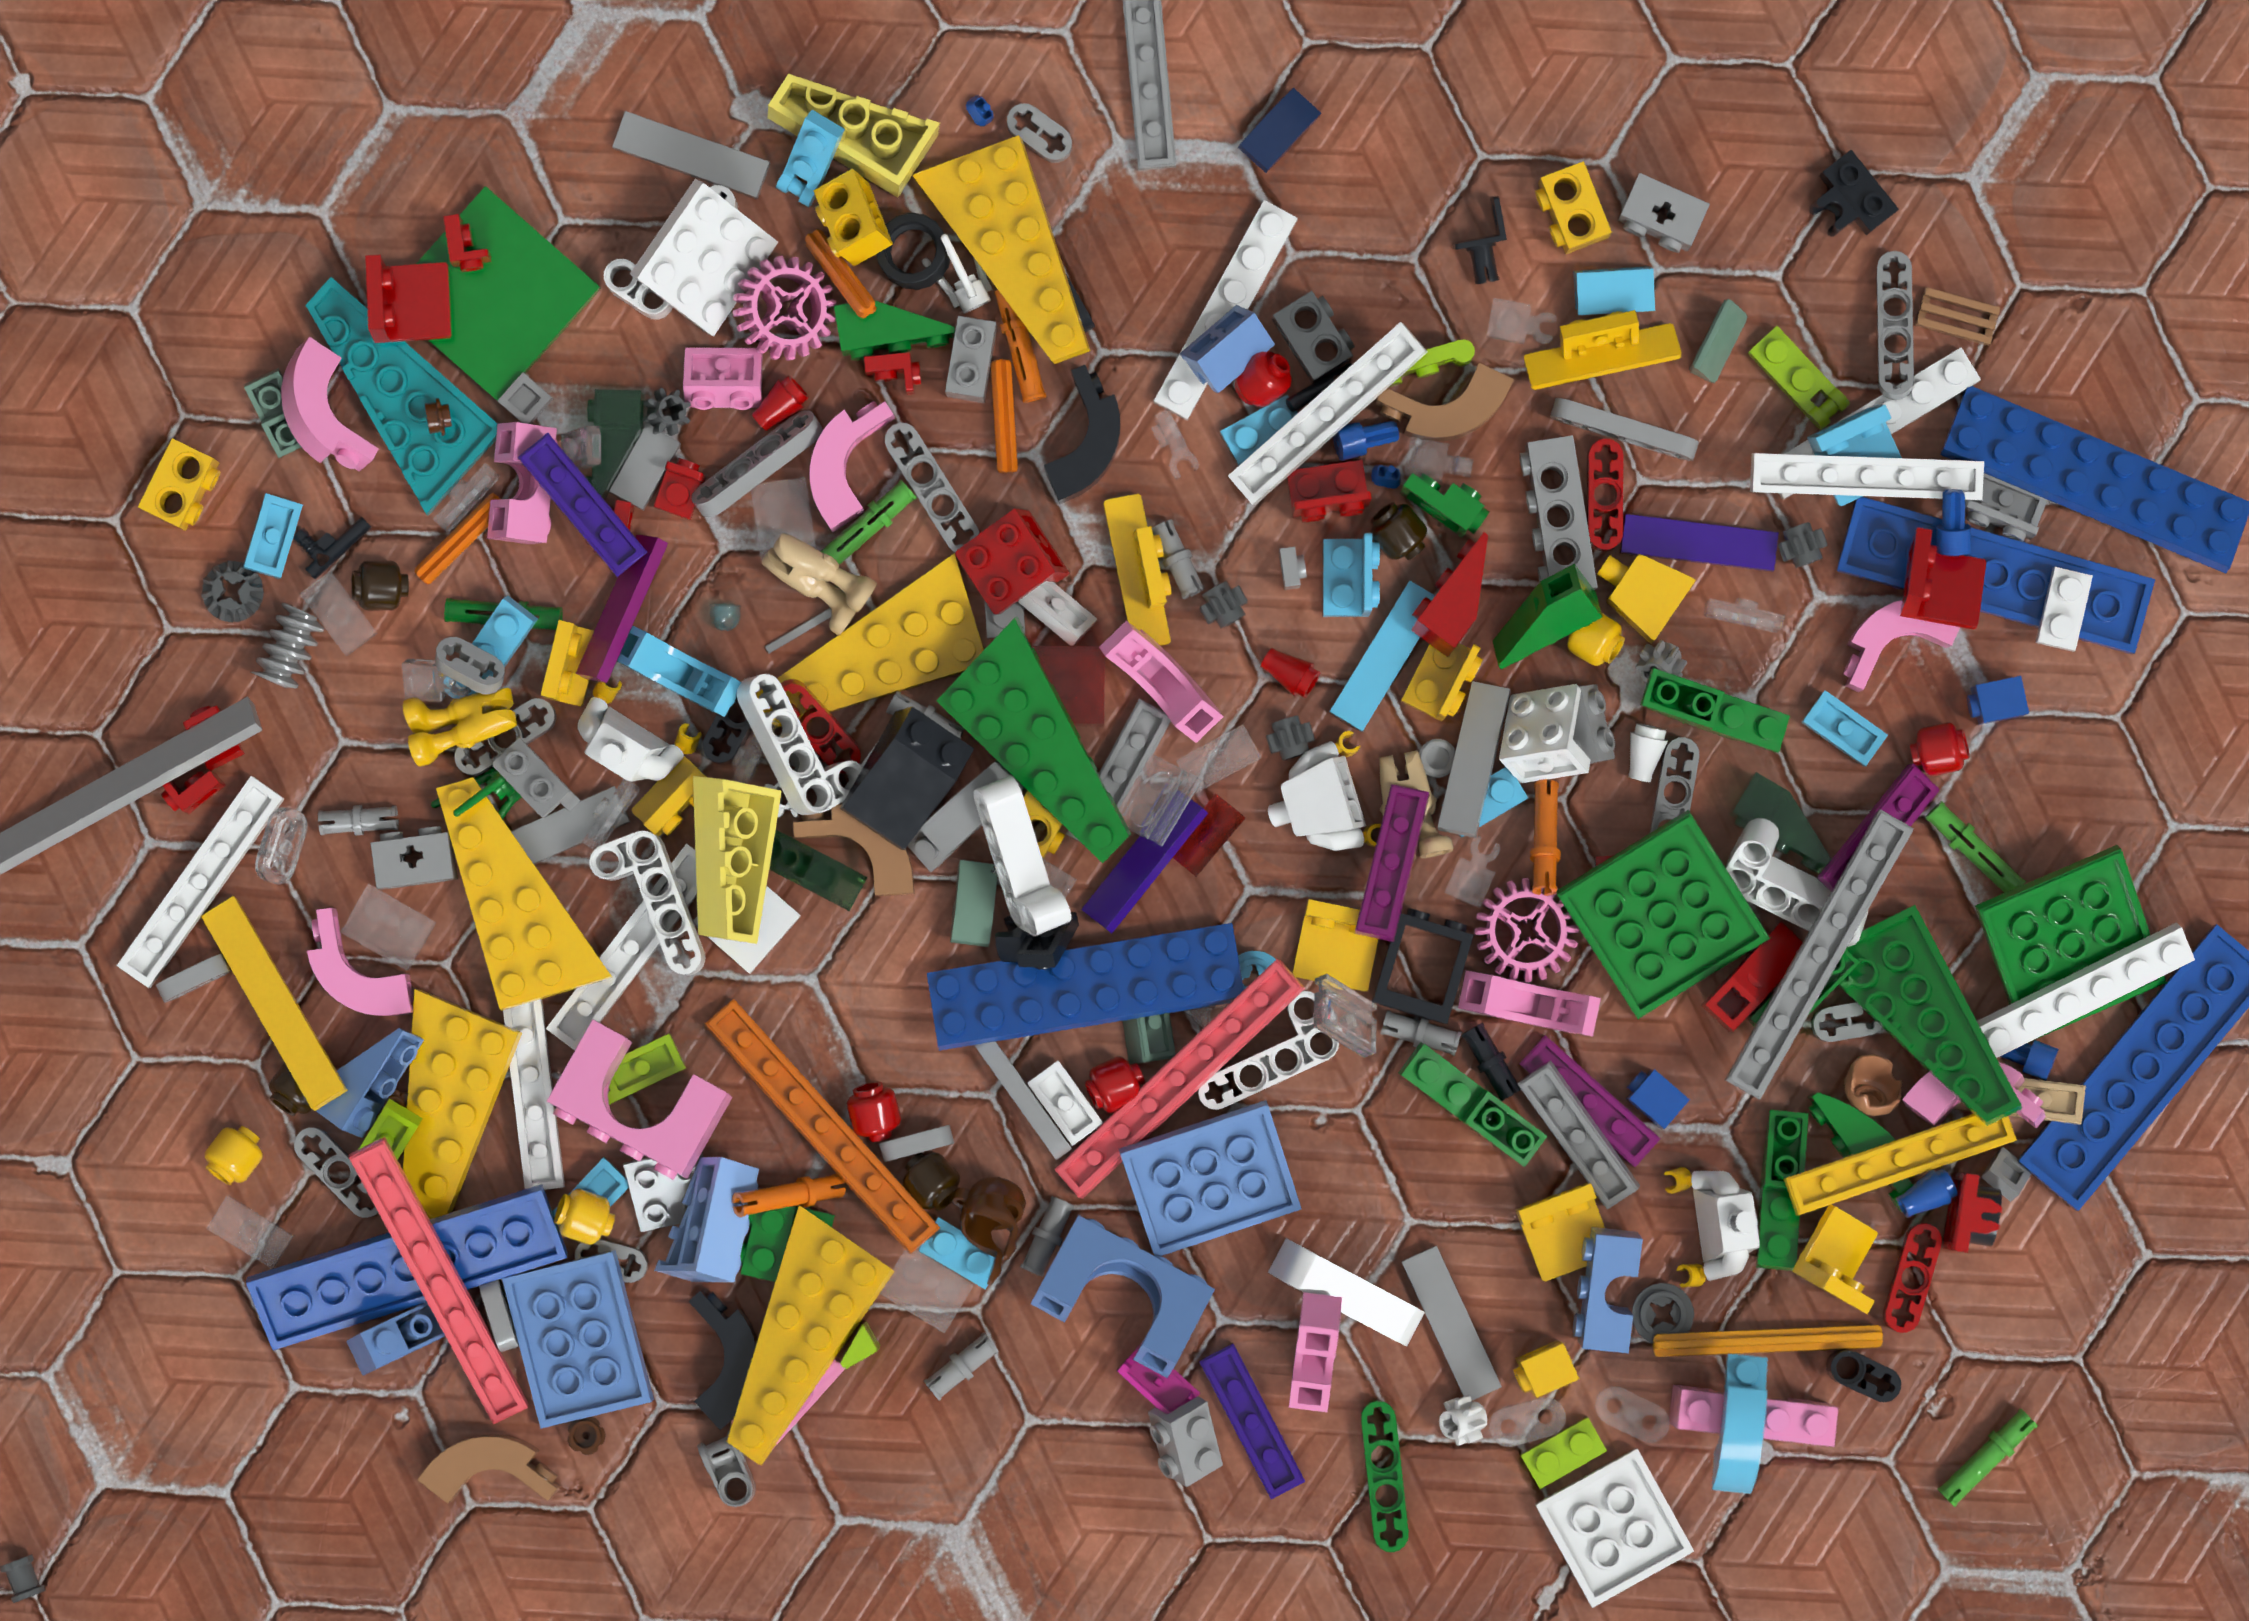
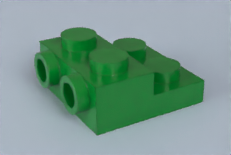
[1400,473,1490,538]
[740,1206,835,1282]

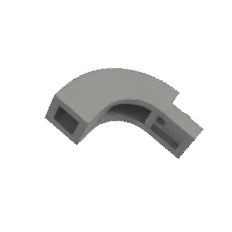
[908,761,1026,872]

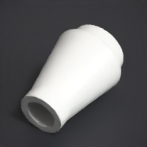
[1628,723,1668,782]

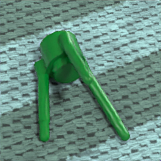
[431,767,522,819]

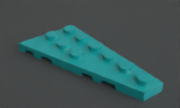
[305,277,498,516]

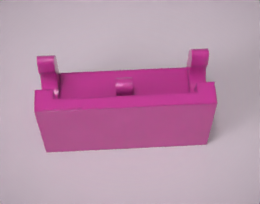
[1117,1341,1200,1414]

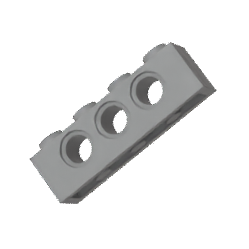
[1520,435,1598,590]

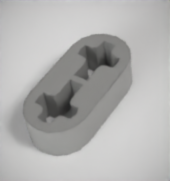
[1007,103,1072,163]
[435,637,505,694]
[156,954,230,1003]
[1811,1002,1883,1042]
[879,1125,955,1162]
[575,1239,649,1283]
[479,1279,519,1352]

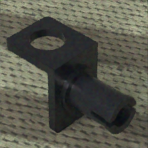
[1452,196,1507,284]

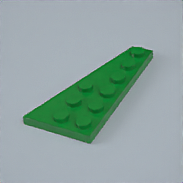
[936,617,1131,863]
[1838,905,2022,1126]

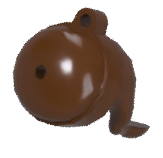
[953,1177,1026,1285]

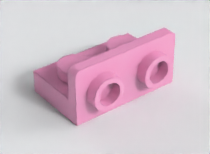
[683,348,763,410]

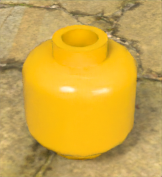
[1567,613,1625,666]
[204,1126,263,1185]
[554,1189,615,1245]

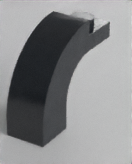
[1044,365,1120,504]
[689,1290,758,1430]

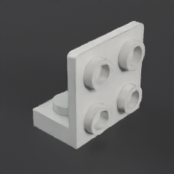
[1499,684,1591,783]

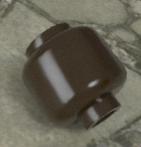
[1370,502,1427,560]
[351,561,409,611]
[269,1062,311,1116]
[903,1153,960,1211]

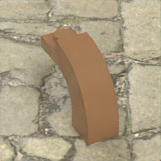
[1375,363,1514,442]
[793,804,915,896]
[417,1434,561,1503]

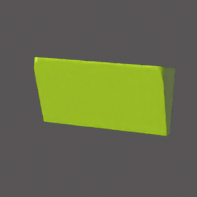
[840,1321,881,1369]

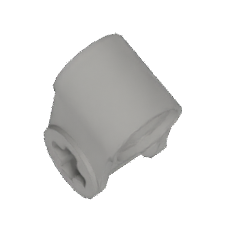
[697,1431,756,1507]

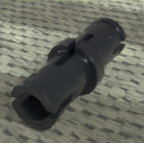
[1461,1022,1521,1101]

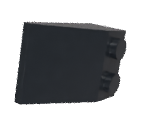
[840,706,974,850]

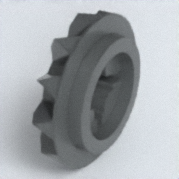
[201,561,264,622]
[1632,1283,1694,1343]

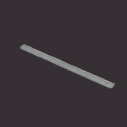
[764,608,832,654]

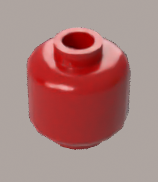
[1234,351,1292,407]
[1910,722,1970,777]
[1085,1056,1145,1113]
[846,1082,901,1142]

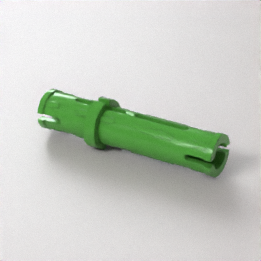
[821,480,917,565]
[1925,801,2026,893]
[1937,1408,2038,1507]

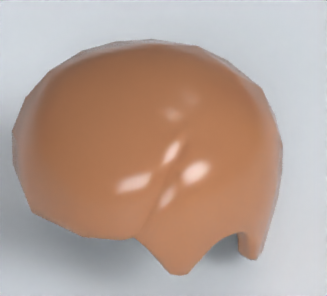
[1844,1054,1903,1116]

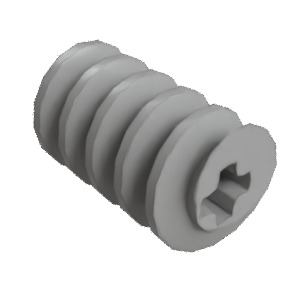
[251,602,325,689]

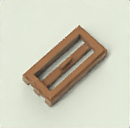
[1915,287,2001,346]

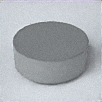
[1419,739,1455,778]

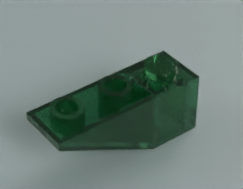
[585,389,644,501]
[1729,772,1831,874]
[769,830,867,912]

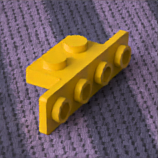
[1524,310,1681,390]
[1103,494,1171,646]

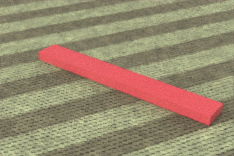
[1054,959,1305,1199]
[349,1137,529,1425]

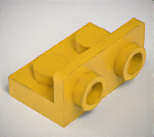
[541,620,594,706]

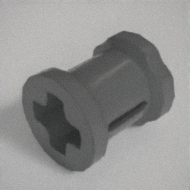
[0,1554,46,1603]

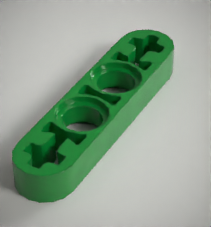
[1361,1400,1409,1552]

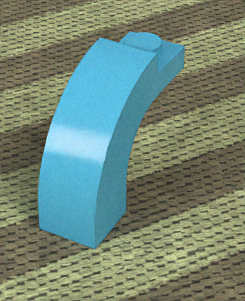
[617,626,741,717]
[1712,1354,1768,1494]

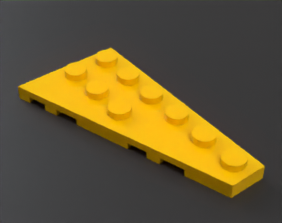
[912,135,1091,364]
[756,553,984,730]
[436,777,613,1011]
[403,989,522,1219]
[727,1205,895,1465]

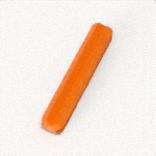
[805,229,876,318]
[991,359,1018,473]
[414,493,501,584]

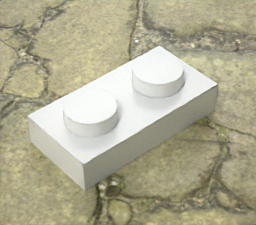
[2035,567,2093,652]
[1018,581,1097,647]
[1027,1060,1103,1146]

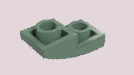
[244,368,301,458]
[950,860,997,947]

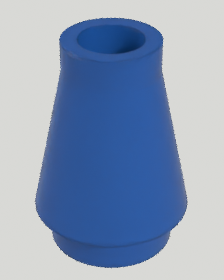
[1896,1168,1958,1218]

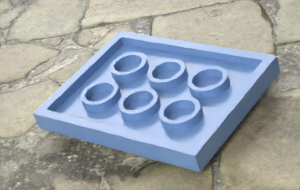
[1119,1100,1302,1256]
[502,1250,654,1429]

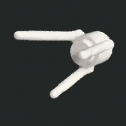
[922,234,993,314]

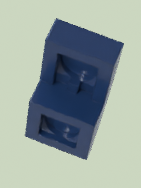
[1238,87,1321,173]

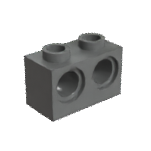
[1272,291,1355,384]

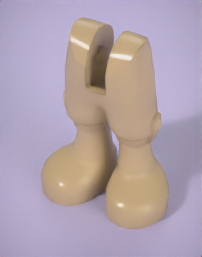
[762,533,877,636]
[1379,750,1453,860]

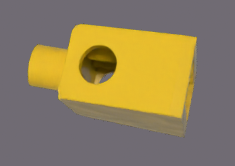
[1597,554,1696,643]

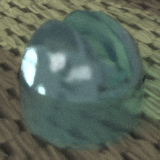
[710,603,741,631]

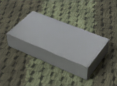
[609,424,681,511]

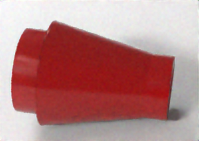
[751,375,809,431]
[1261,648,1320,698]

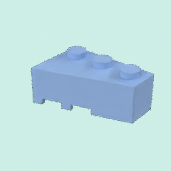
[654,1157,759,1283]

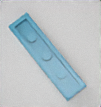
[1330,581,1435,732]

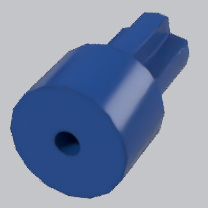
[1333,421,1399,461]
[1936,489,1971,556]
[2000,1040,2059,1081]

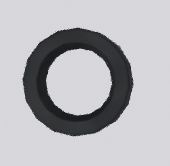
[876,213,950,290]

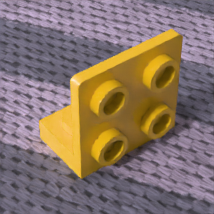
[1401,643,1483,722]
[1292,899,1378,992]
[1515,1182,1605,1281]
[1792,1204,1878,1314]

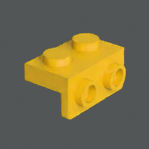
[632,756,707,836]

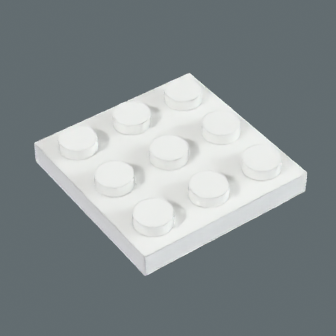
[630,179,778,337]
[1535,1448,1694,1608]

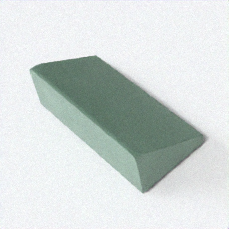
[1689,299,1747,383]
[1123,1013,1176,1064]

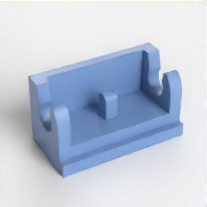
[1180,305,1275,393]

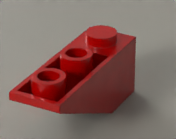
[1411,532,1488,657]
[1701,922,1803,1032]

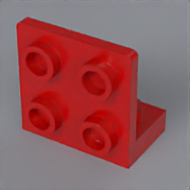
[365,254,452,343]
[1287,460,1372,523]
[955,508,1070,615]
[1900,527,1986,630]

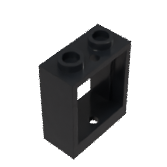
[1372,908,1474,1024]

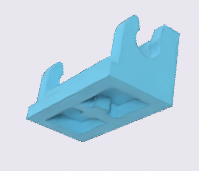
[1573,266,1655,315]

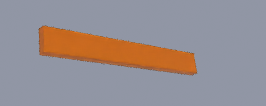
[704,999,940,1255]

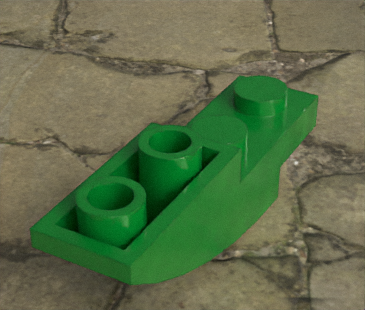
[1640,668,1790,753]
[1398,1042,1547,1167]
[1807,1092,1916,1215]
[1756,1110,1809,1271]

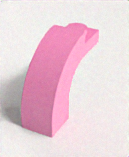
[281,337,379,472]
[810,401,895,532]
[1843,600,1960,693]
[1099,620,1224,743]
[307,908,414,1016]
[1458,971,1601,1037]
[1902,1062,2046,1129]

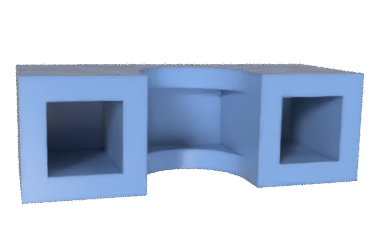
[1573,1227,1643,1353]

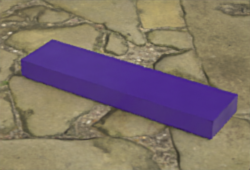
[518,433,647,577]
[1620,514,1779,572]
[1081,789,1208,933]
[1199,1343,1305,1499]

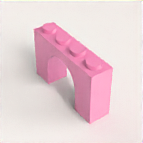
[547,1019,733,1180]
[1669,1385,1838,1447]

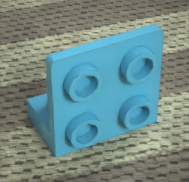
[1807,404,1902,506]
[1323,533,1380,617]

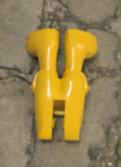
[403,688,517,767]

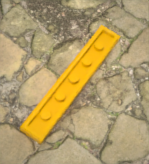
[201,896,348,1111]
[1784,1114,2017,1216]

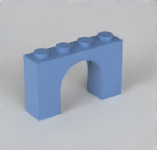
[1031,1215,1215,1378]

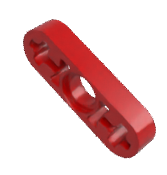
[1587,438,1624,551]
[781,679,861,773]
[1883,1223,1942,1333]

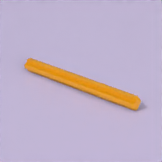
[1652,1325,1883,1357]

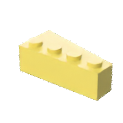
[767,74,940,198]
[693,776,782,944]

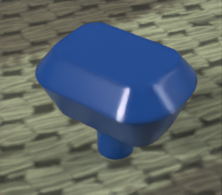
[966,95,994,126]
[1371,465,1401,489]

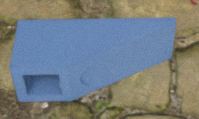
[316,1028,424,1138]
[346,1302,445,1376]

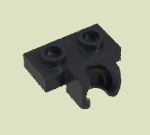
[1809,150,1899,237]
[995,912,1079,970]

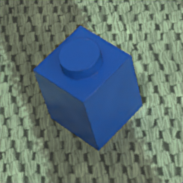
[1967,676,2029,725]
[1626,1069,1690,1129]

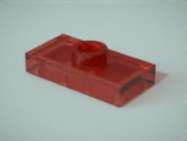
[1173,794,1245,877]

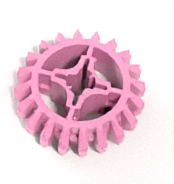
[733,256,837,361]
[1474,878,1579,983]

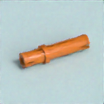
[994,290,1047,403]
[1530,779,1561,896]
[732,1173,846,1217]

